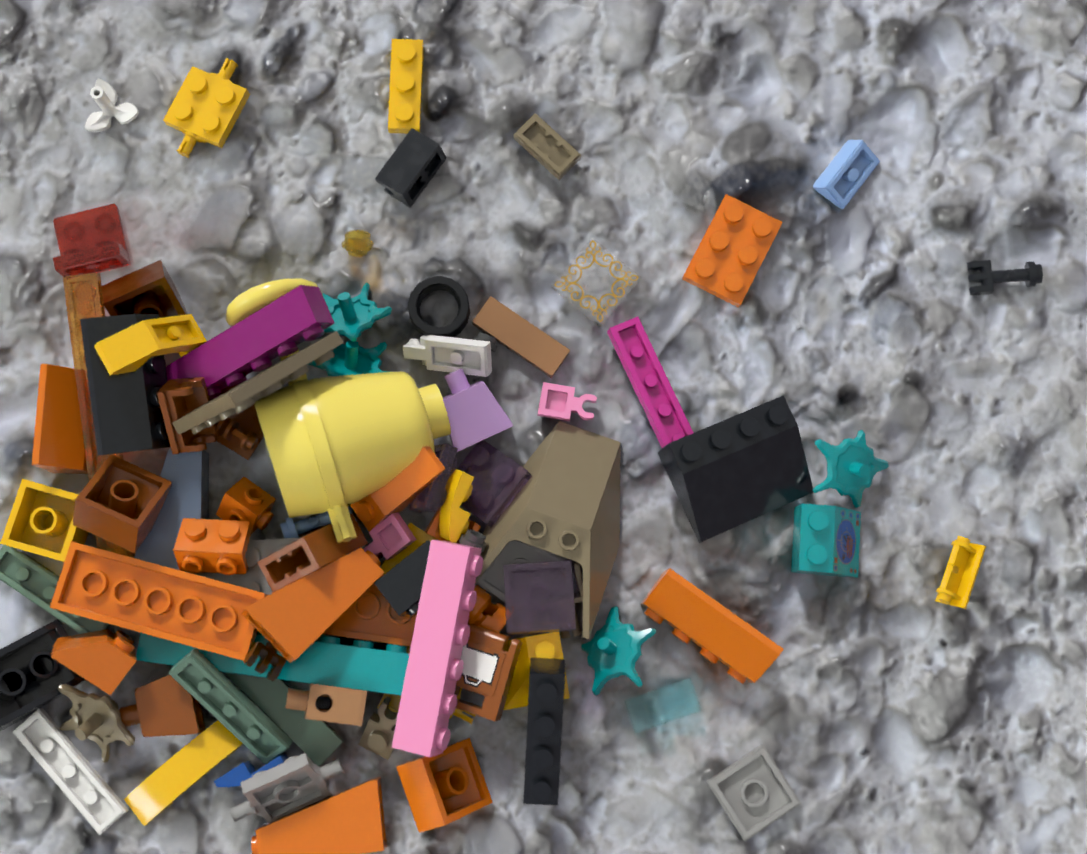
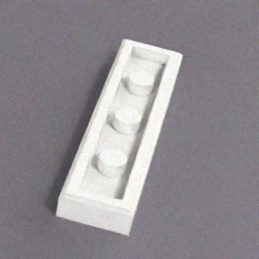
[13,708,129,835]

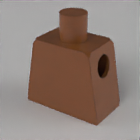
[119,675,206,737]

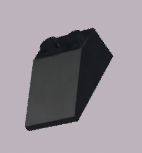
[0,619,86,731]

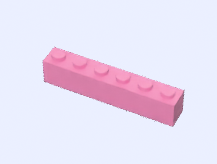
[392,540,483,757]

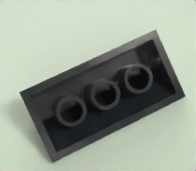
[80,314,170,456]

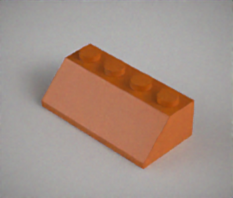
[641,568,784,684]

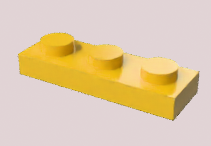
[388,39,424,134]

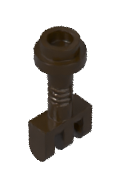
[243,641,286,682]

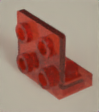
[53,204,131,280]

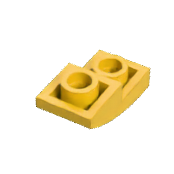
[439,468,475,543]

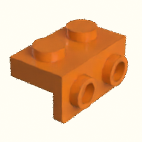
[173,518,252,575]

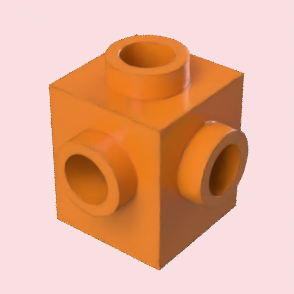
[216,477,276,534]

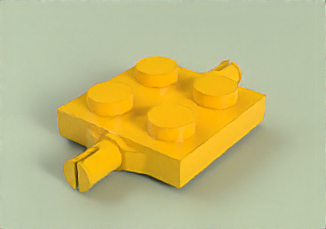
[163,58,250,158]

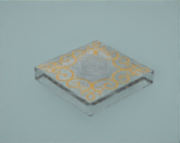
[551,238,642,328]

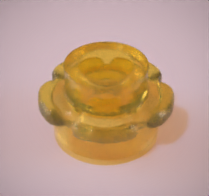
[341,230,373,257]

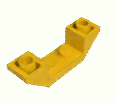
[94,314,207,376]

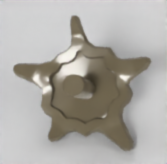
[58,684,135,763]

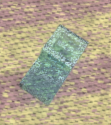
[624,678,702,733]

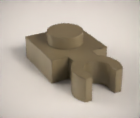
[358,697,398,760]

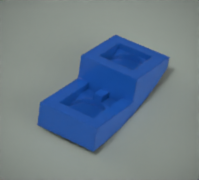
[214,754,288,787]

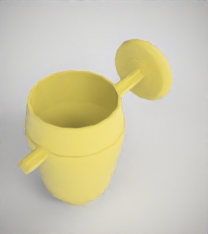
[226,278,451,543]

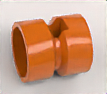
[467,585,514,633]

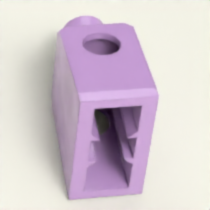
[443,368,513,452]

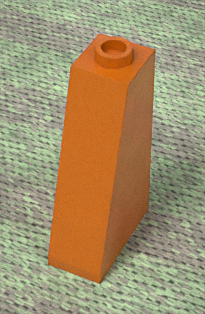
[241,547,384,663]
[251,777,387,854]

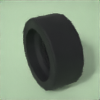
[408,276,470,337]

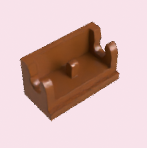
[157,377,219,454]

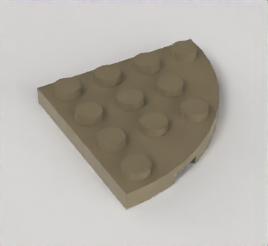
[172,331,344,434]

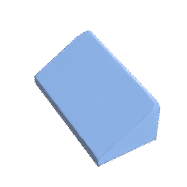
[812,140,880,209]

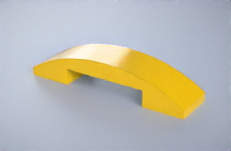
[124,720,243,826]

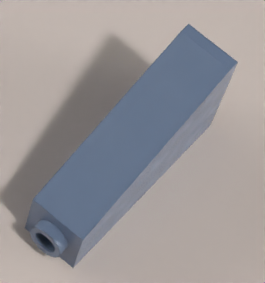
[135,450,209,572]

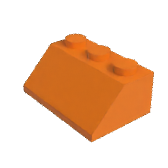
[32,364,99,474]

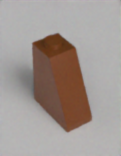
[257,513,368,592]

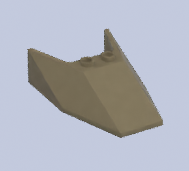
[475,421,621,640]

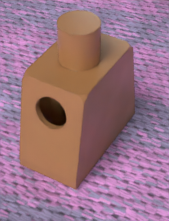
[285,684,367,726]

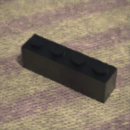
[523,658,565,806]

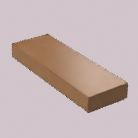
[472,296,570,378]

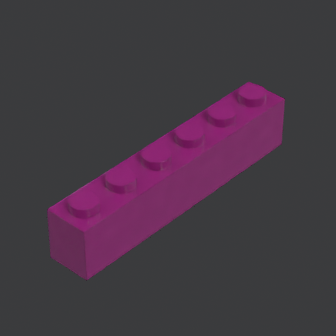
[166,285,335,400]

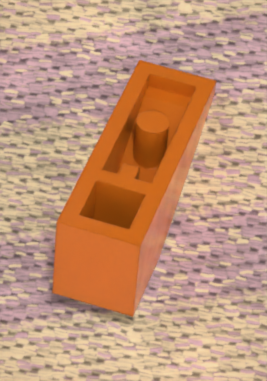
[350,446,446,532]

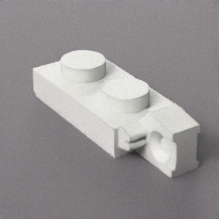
[403,335,492,377]

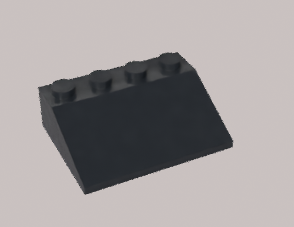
[657,396,813,543]

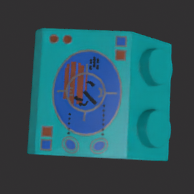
[791,503,861,578]

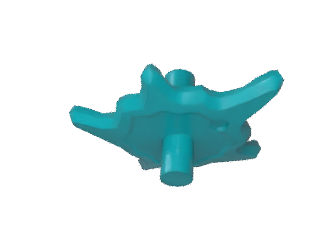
[323,282,392,342]
[308,341,390,377]
[812,430,889,508]
[581,606,657,696]

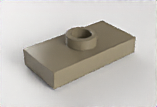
[513,113,581,180]

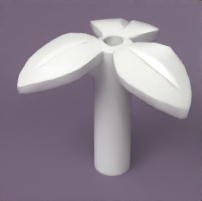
[85,78,139,133]

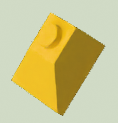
[503,631,570,710]

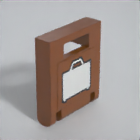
[454,624,522,722]

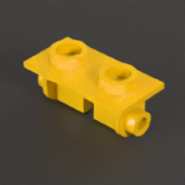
[935,536,986,609]

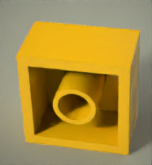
[0,479,88,562]

